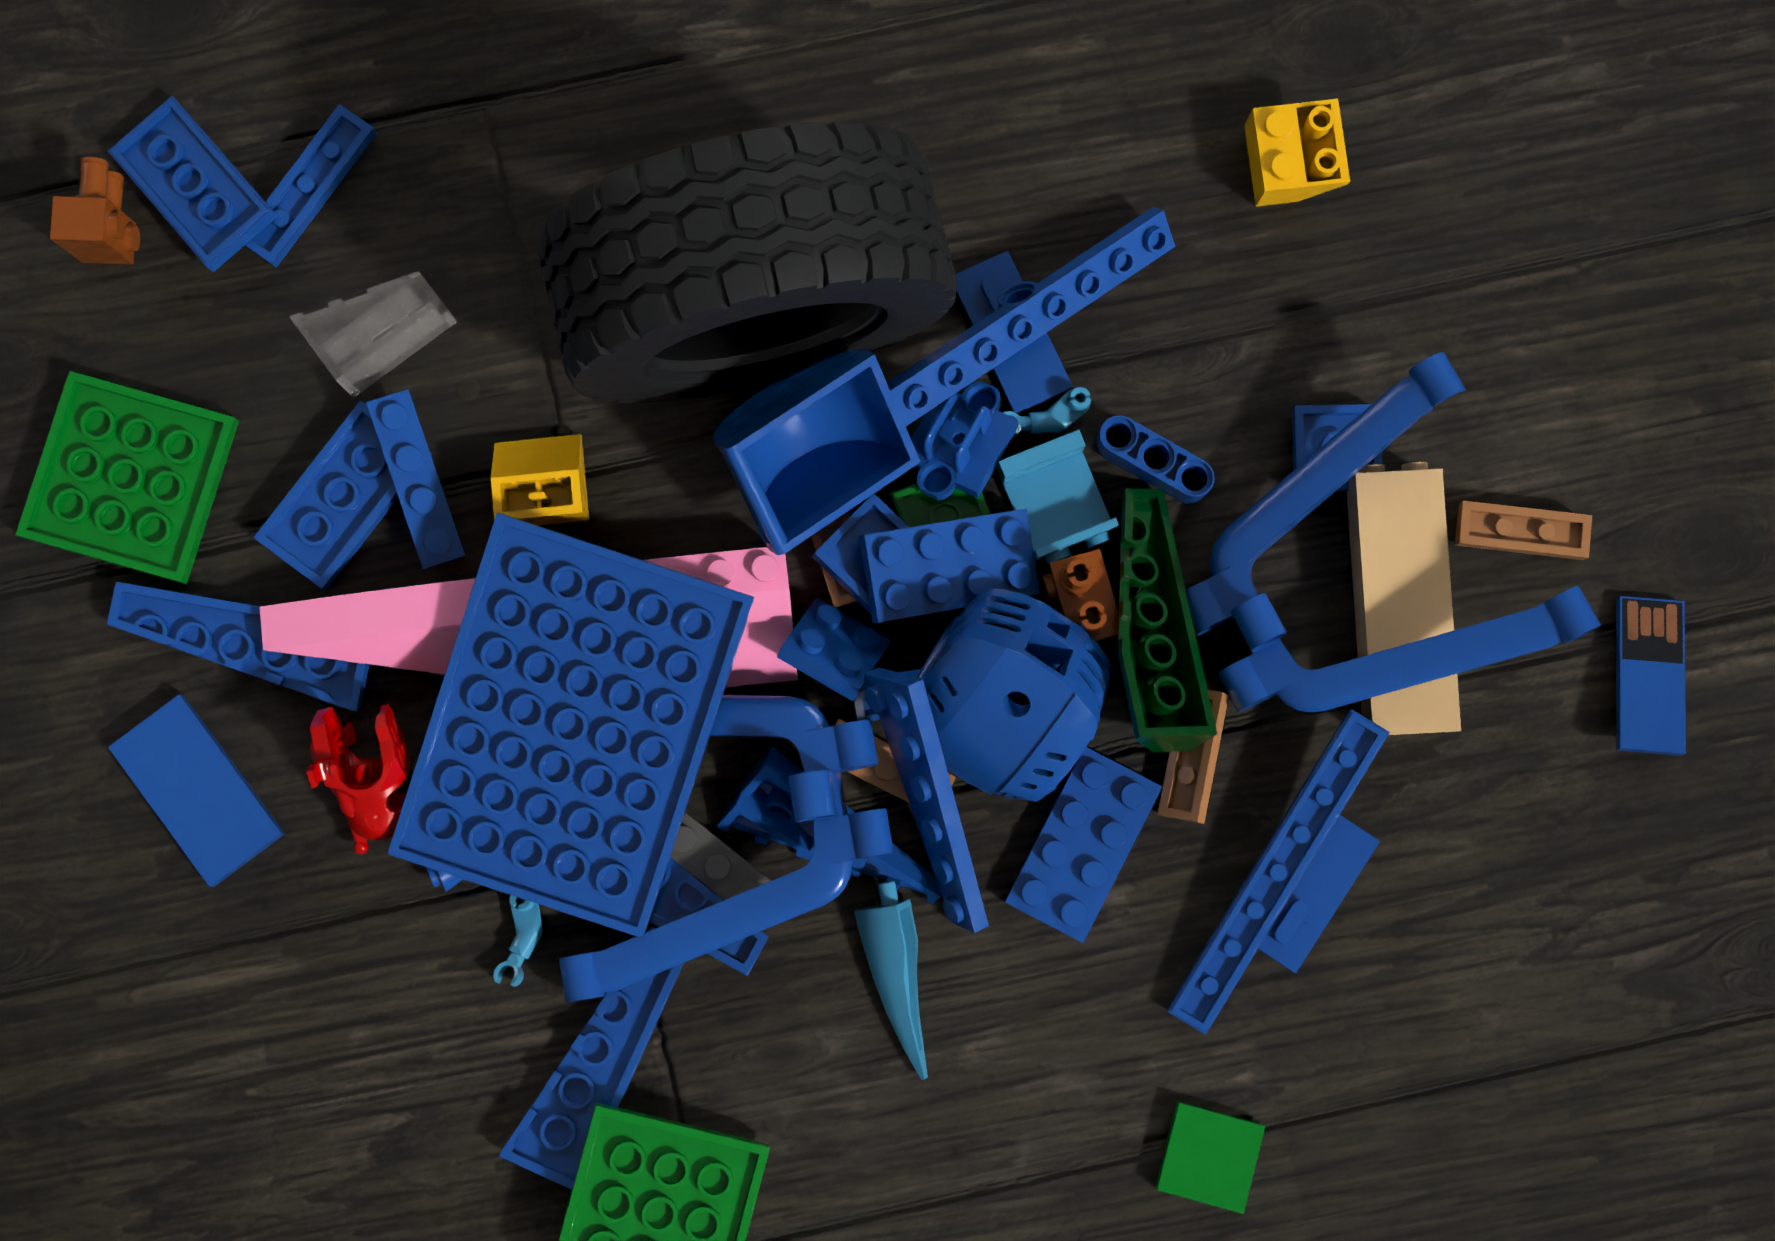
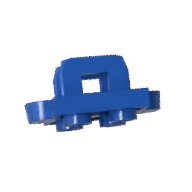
[911,381,1019,500]

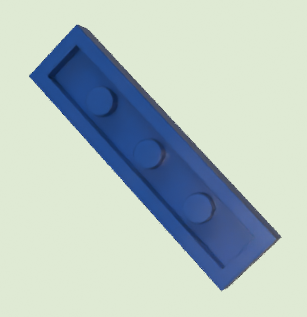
[244,104,377,268]
[366,389,465,569]

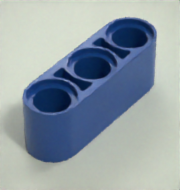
[1095,415,1215,504]

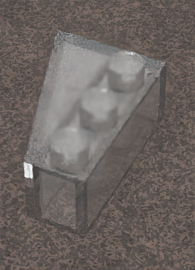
[289,271,457,398]

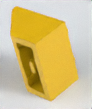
[1244,98,1350,207]
[491,434,589,525]

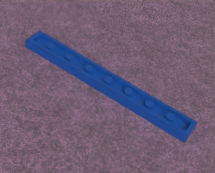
[1167,709,1390,1035]

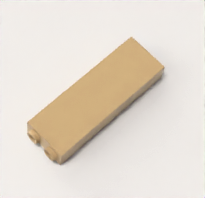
[1347,462,1461,735]

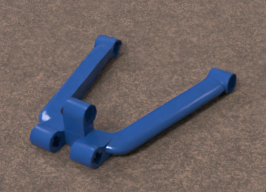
[1186,352,1601,713]
[559,695,894,1003]

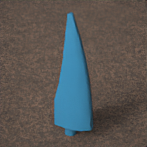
[854,881,928,1080]

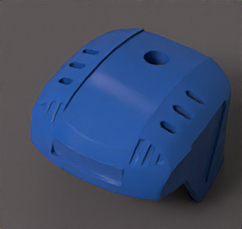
[917,589,1112,802]

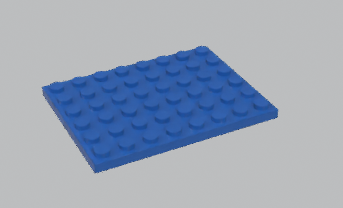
[387,513,755,938]

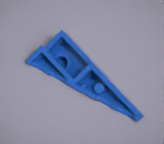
[717,746,941,904]

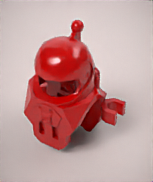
[306,704,411,855]

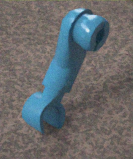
[1003,387,1092,439]
[493,895,543,987]

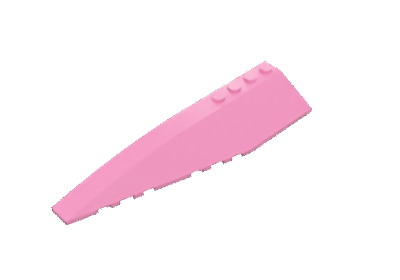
[259,547,798,688]

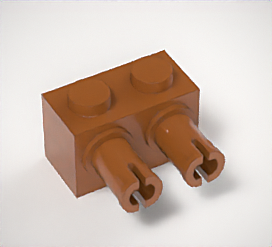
[50,157,140,265]
[1042,549,1119,643]

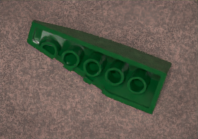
[1118,488,1217,752]

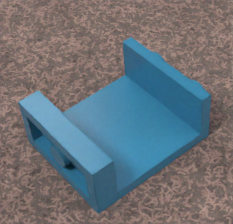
[996,430,1119,565]

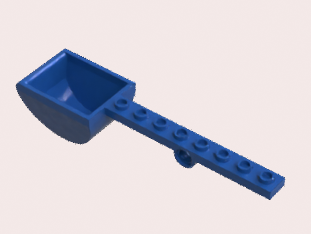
[713,207,1176,555]

